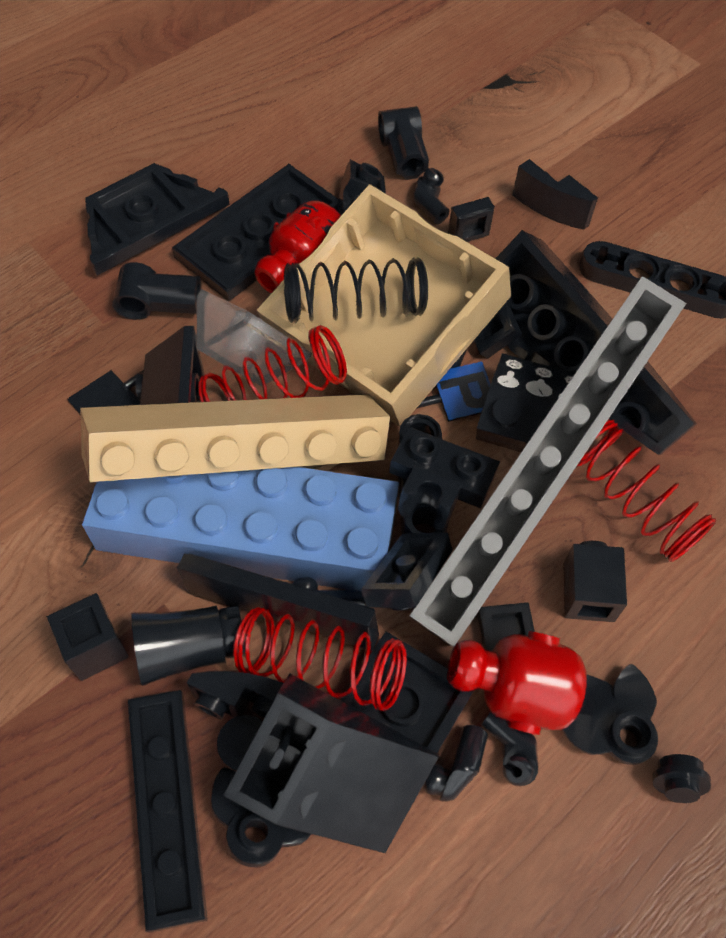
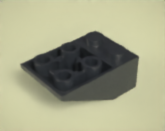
[224,673,439,853]

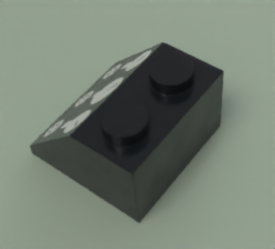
[476,353,575,452]

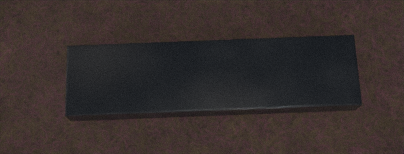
[177,553,379,651]
[128,690,208,933]

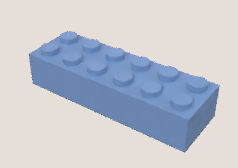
[82,467,399,590]

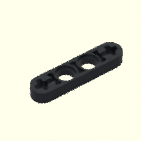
[579,241,726,319]

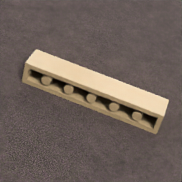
[80,394,390,482]

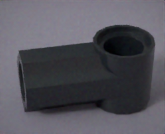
[378,106,429,180]
[112,262,202,320]

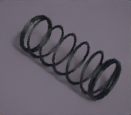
[284,257,428,323]

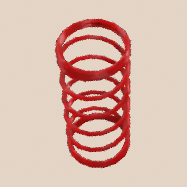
[198,325,347,402]
[577,420,716,562]
[233,607,407,711]

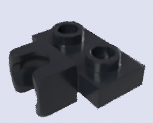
[389,427,500,531]

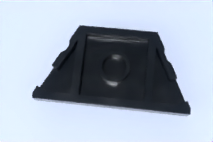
[85,163,230,276]

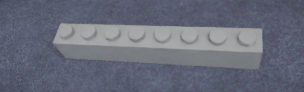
[410,276,686,647]

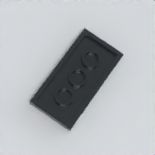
[172,164,338,302]

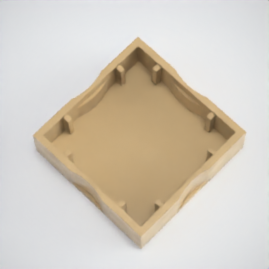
[256,184,511,427]

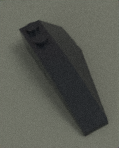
[495,230,697,455]

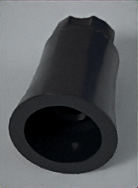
[131,605,245,686]

